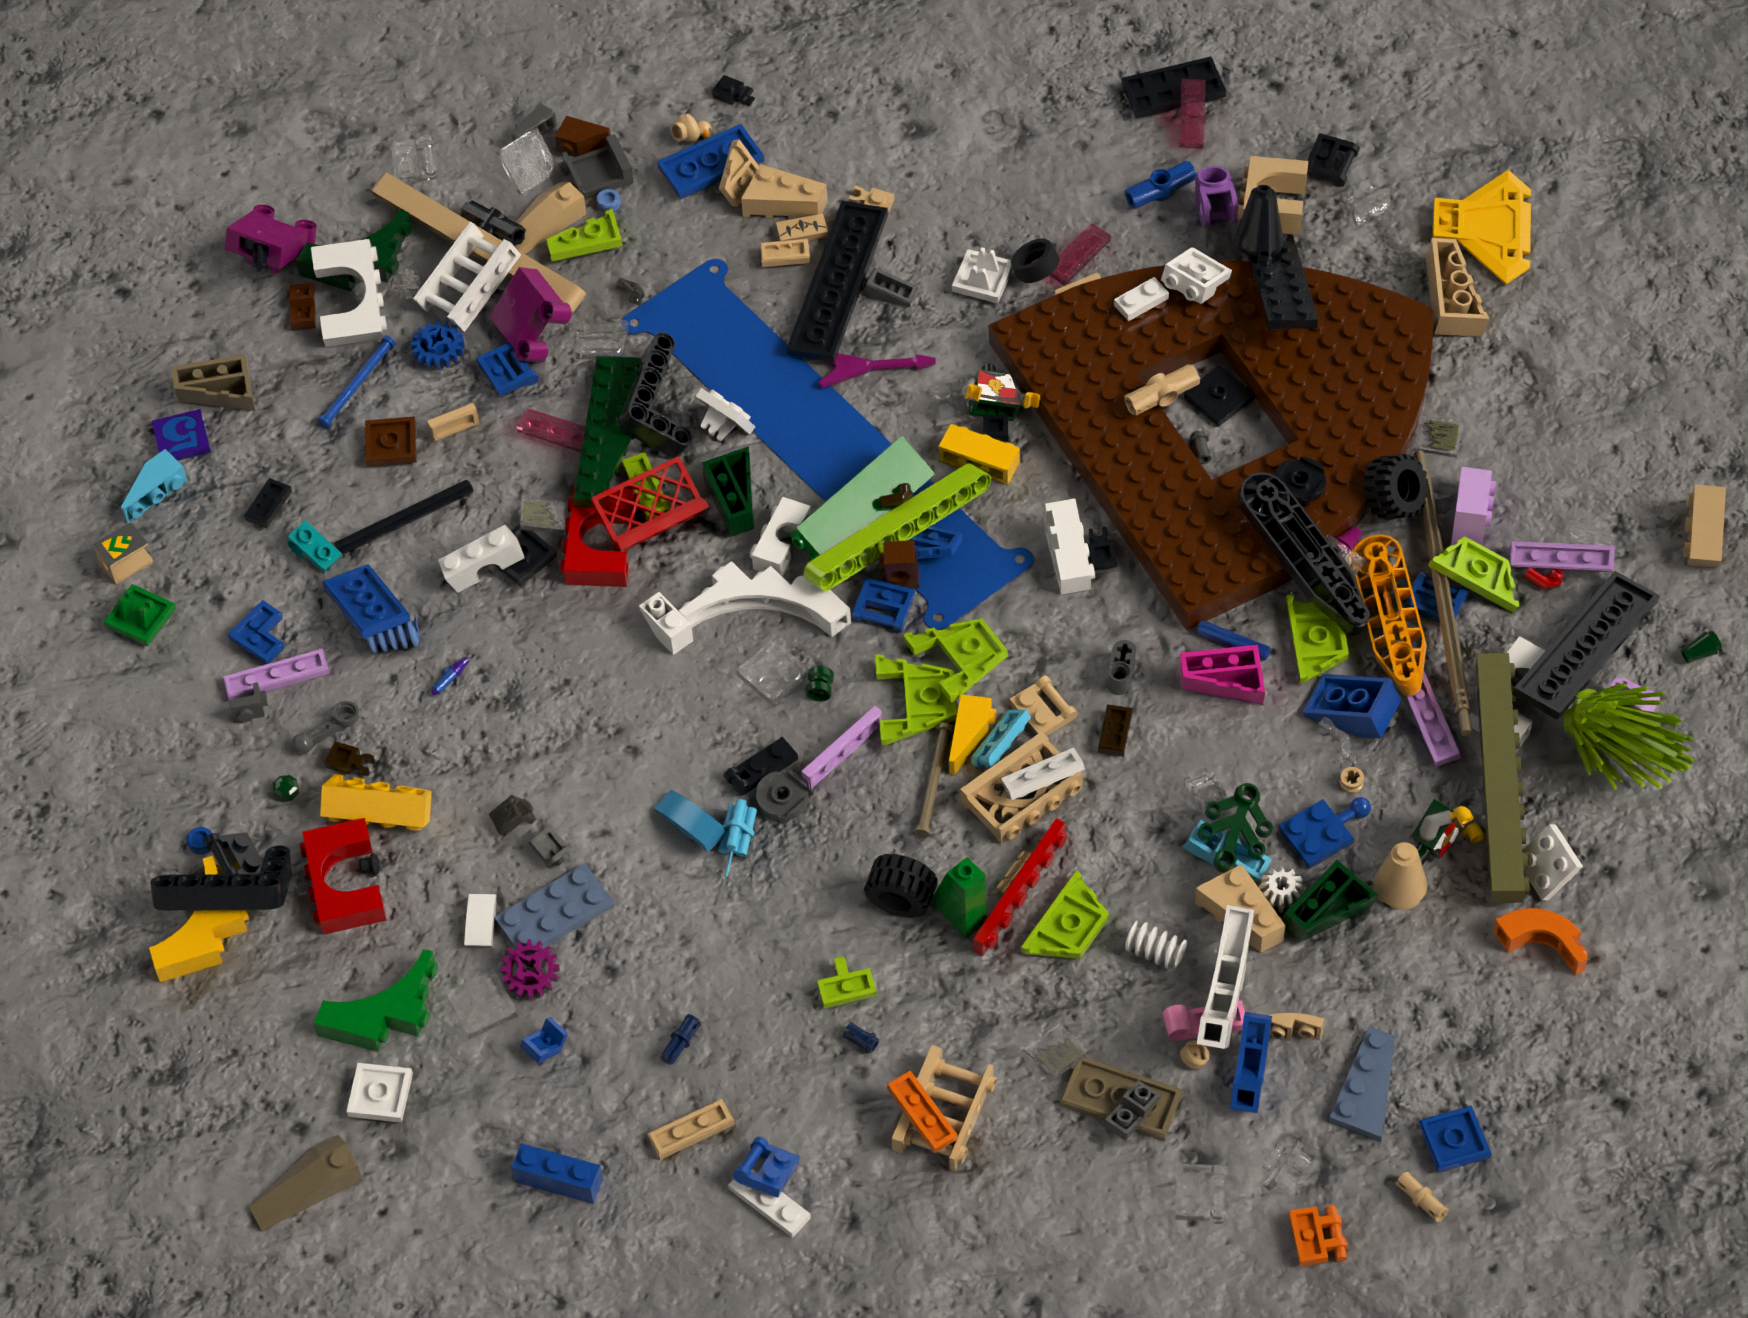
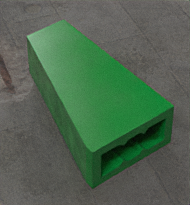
[930,857,986,938]

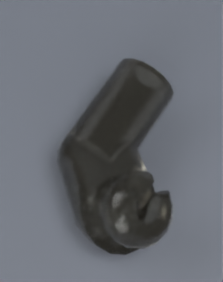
[616,278,645,305]

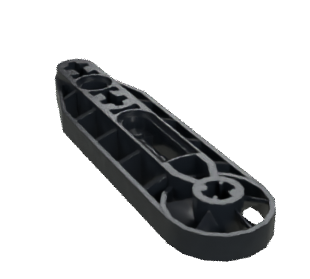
[1237,472,1370,635]

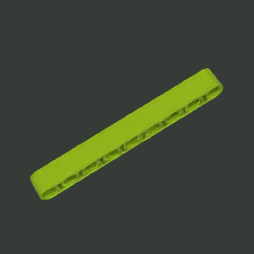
[804,463,991,591]

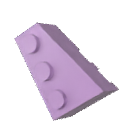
[1451,467,1496,545]

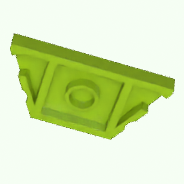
[1428,536,1519,613]
[1286,595,1349,684]
[1021,870,1109,959]

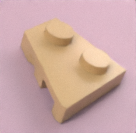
[719,139,759,207]

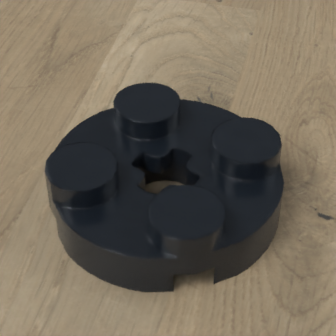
[1276,457,1326,507]

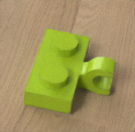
[817,956,877,1009]

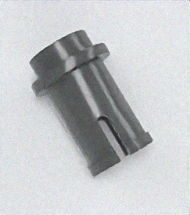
[1189,431,1212,464]

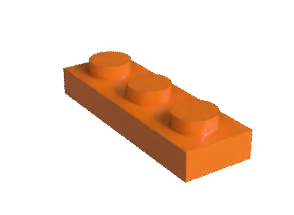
[887,1070,958,1153]

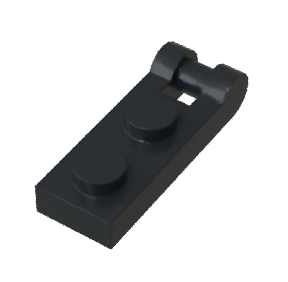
[723,736,798,796]

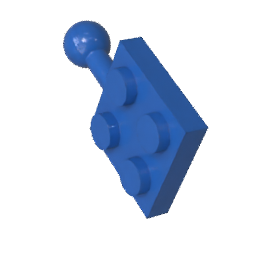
[1279,797,1371,869]

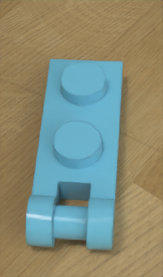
[971,710,1031,768]

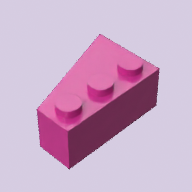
[1178,645,1265,705]

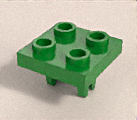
[104,584,176,647]

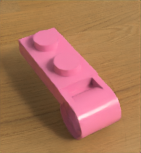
[1163,1000,1245,1041]

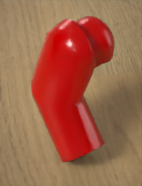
[1523,567,1564,589]

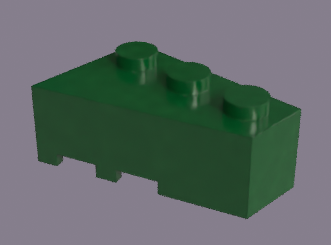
[702,446,754,537]
[1282,860,1378,943]

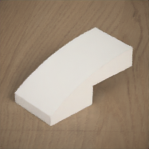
[464,894,496,947]

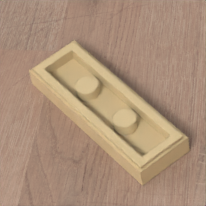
[647,1099,735,1160]

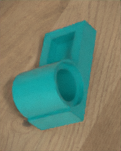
[287,520,342,574]

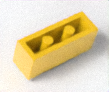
[938,424,1020,485]

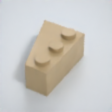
[741,164,828,219]
[1683,485,1726,568]
[1195,864,1285,953]

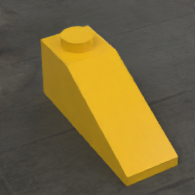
[949,694,996,775]

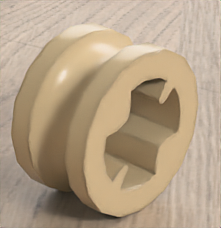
[1340,767,1364,794]

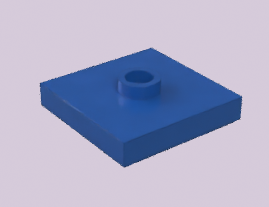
[1418,1105,1492,1173]

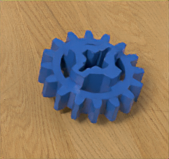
[411,321,465,370]

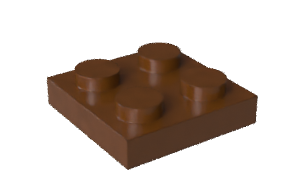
[365,416,417,467]

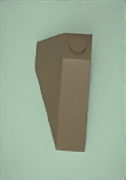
[249,1135,362,1231]

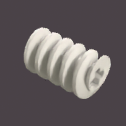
[1125,920,1187,970]

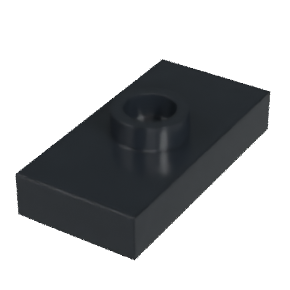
[244,478,292,529]

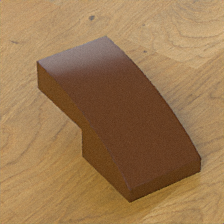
[289,283,316,330]

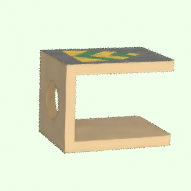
[93,523,153,584]

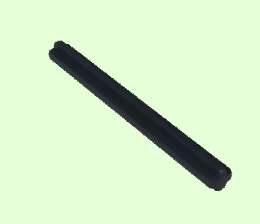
[335,480,474,555]

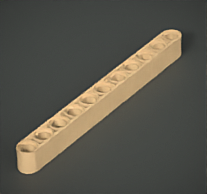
[370,172,586,314]

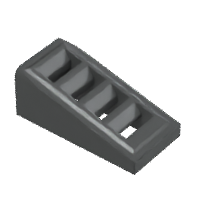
[511,104,557,151]
[863,267,919,307]

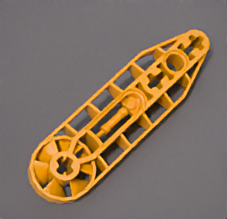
[1352,534,1427,696]

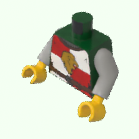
[961,364,1040,421]
[1411,799,1484,866]

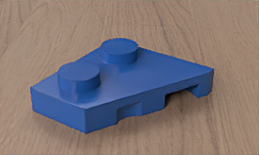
[910,526,963,559]

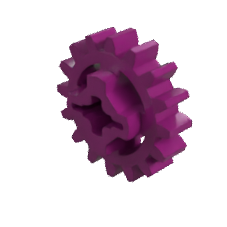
[500,939,560,999]

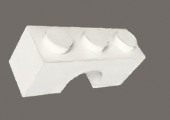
[750,497,811,576]
[438,525,525,593]

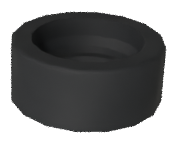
[1011,239,1060,283]

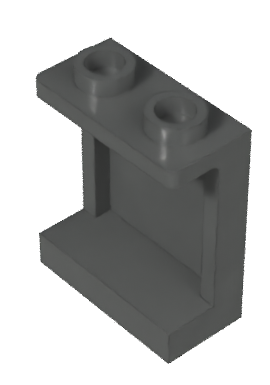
[560,134,634,200]

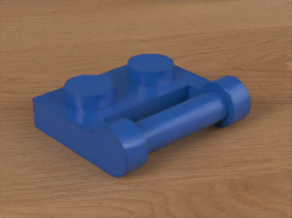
[476,342,539,397]
[1403,571,1469,623]
[852,578,915,632]
[733,1137,800,1198]

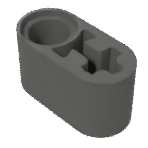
[1107,640,1136,695]

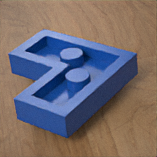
[228,600,285,664]

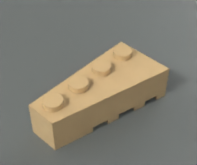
[1426,238,1489,337]

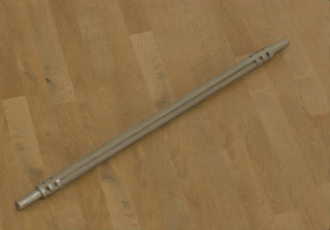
[1414,450,1472,737]

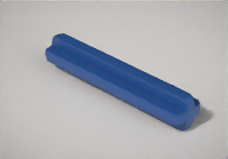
[1197,620,1271,660]

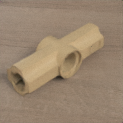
[1124,364,1200,416]

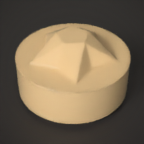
[1180,1040,1209,1069]

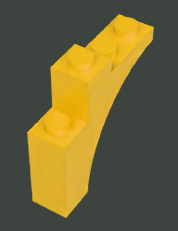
[149,856,250,983]

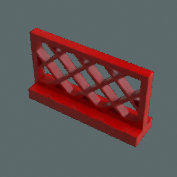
[590,456,709,551]

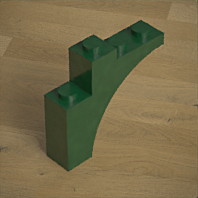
[296,209,413,292]

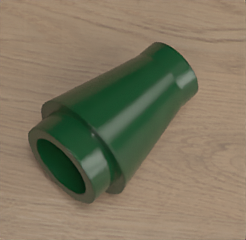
[1681,631,1722,664]

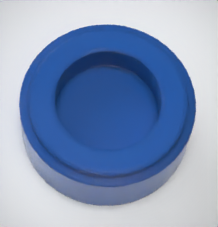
[187,827,212,855]

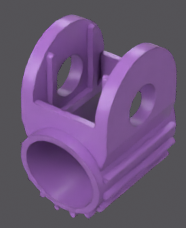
[1195,165,1238,228]

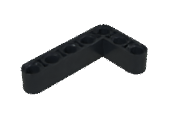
[618,332,693,458]
[150,845,292,911]

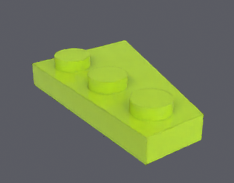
[546,209,623,261]

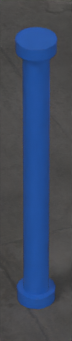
[317,335,396,429]

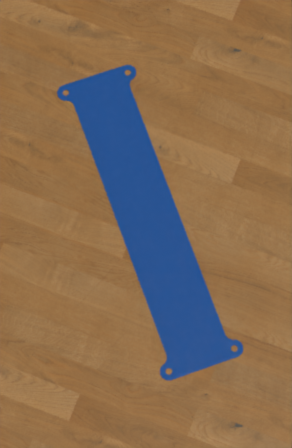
[621,259,1034,630]

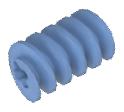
[367,614,420,654]

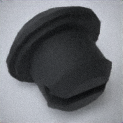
[359,853,380,876]

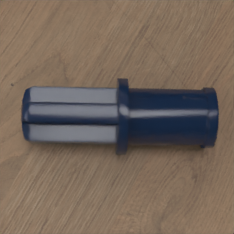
[661,1014,701,1065]

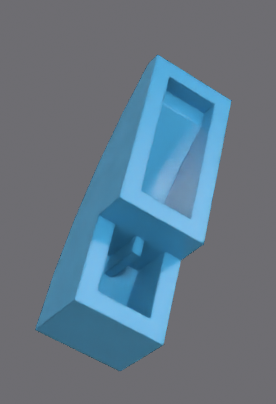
[654,789,726,852]

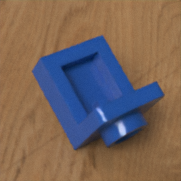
[520,1017,567,1064]

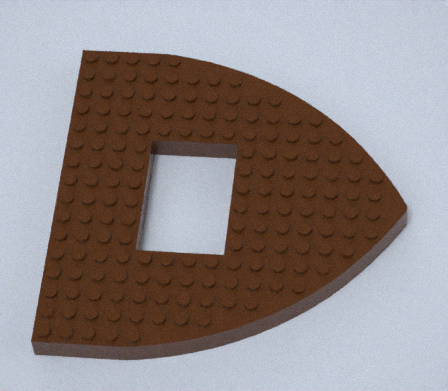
[988,261,1433,630]

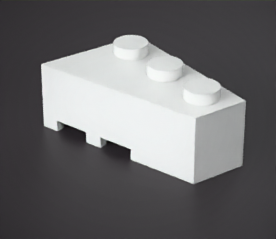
[1045,499,1095,595]

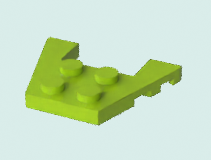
[903,618,1008,703]
[875,654,958,746]

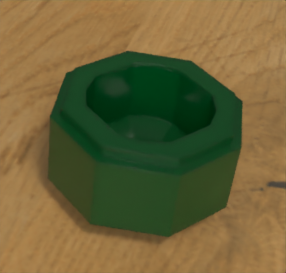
[273,775,299,802]

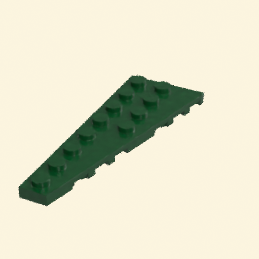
[574,356,669,507]

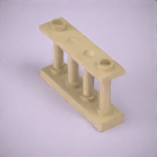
[892,1045,997,1172]

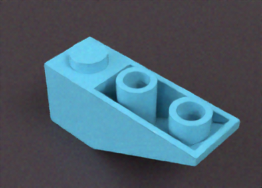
[121,449,188,523]

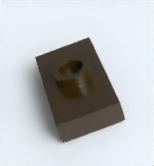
[1098,704,1133,757]

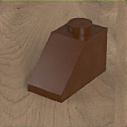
[555,116,611,157]

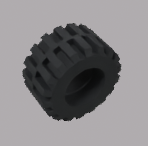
[1362,454,1429,520]
[864,854,938,918]

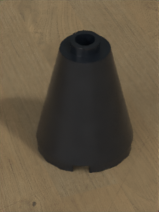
[1235,185,1284,256]

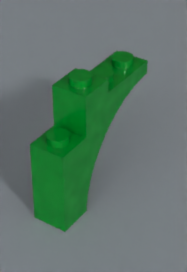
[313,949,438,1052]

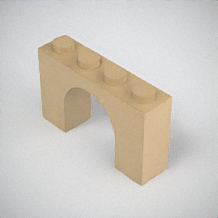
[1237,156,1308,235]

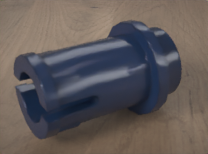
[843,1022,879,1053]

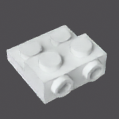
[1161,247,1232,304]

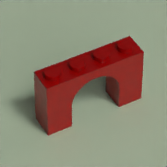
[560,487,635,587]
[299,818,387,935]

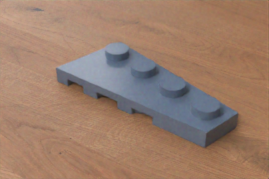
[1329,1026,1395,1142]

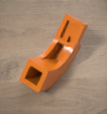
[1493,908,1588,976]

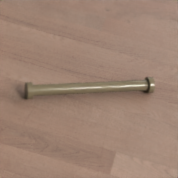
[914,723,953,838]

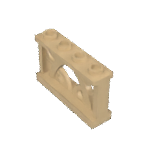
[960,732,1083,844]

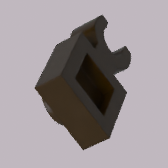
[325,741,375,776]

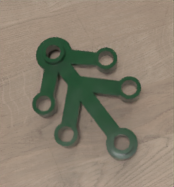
[1197,783,1273,873]

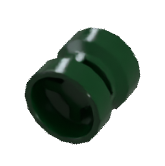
[806,666,834,702]

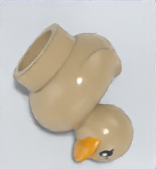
[671,114,712,143]

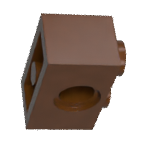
[879,540,920,589]

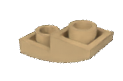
[1269,1013,1325,1041]

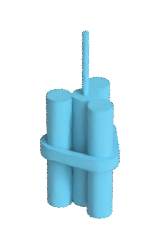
[718,799,757,877]

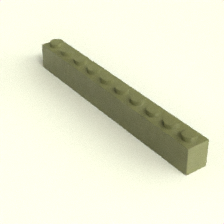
[1476,653,1529,903]

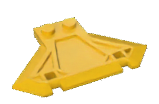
[1432,170,1531,285]

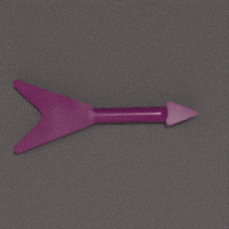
[819,353,936,389]

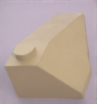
[514,182,587,254]

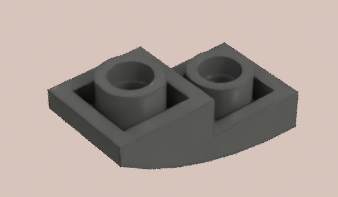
[1103,1080,1161,1141]

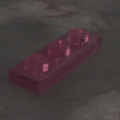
[1179,79,1206,149]
[1049,223,1111,286]
[517,408,585,452]

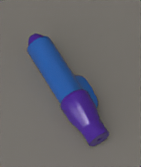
[432,657,469,695]

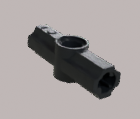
[461,200,526,246]

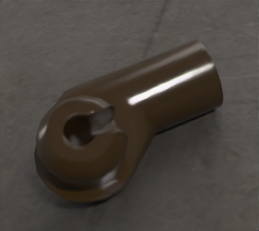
[880,483,913,509]

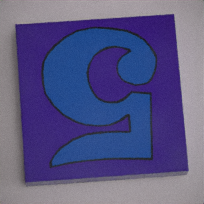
[152,409,211,461]

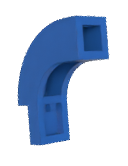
[1230,1012,1272,1113]

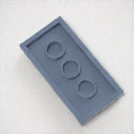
[494,863,614,955]

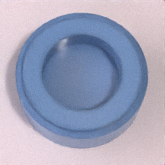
[596,189,621,212]

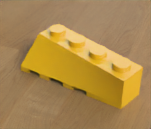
[320,773,432,830]

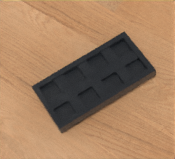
[1121,56,1226,119]

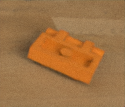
[1289,1205,1348,1266]

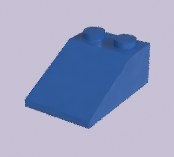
[1302,674,1401,739]

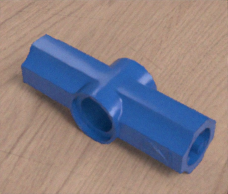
[1124,161,1197,209]

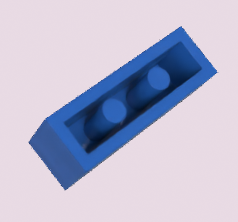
[511,1143,603,1204]

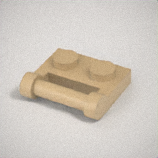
[1009,675,1078,736]

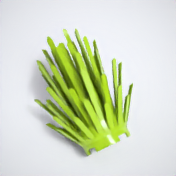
[1563,682,1694,790]

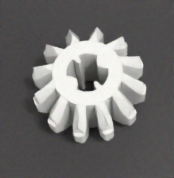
[1259,866,1305,914]

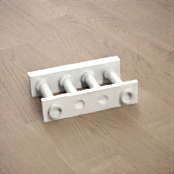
[413,222,521,332]

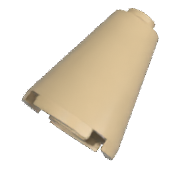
[1373,842,1427,910]

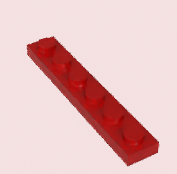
[973,818,1067,957]

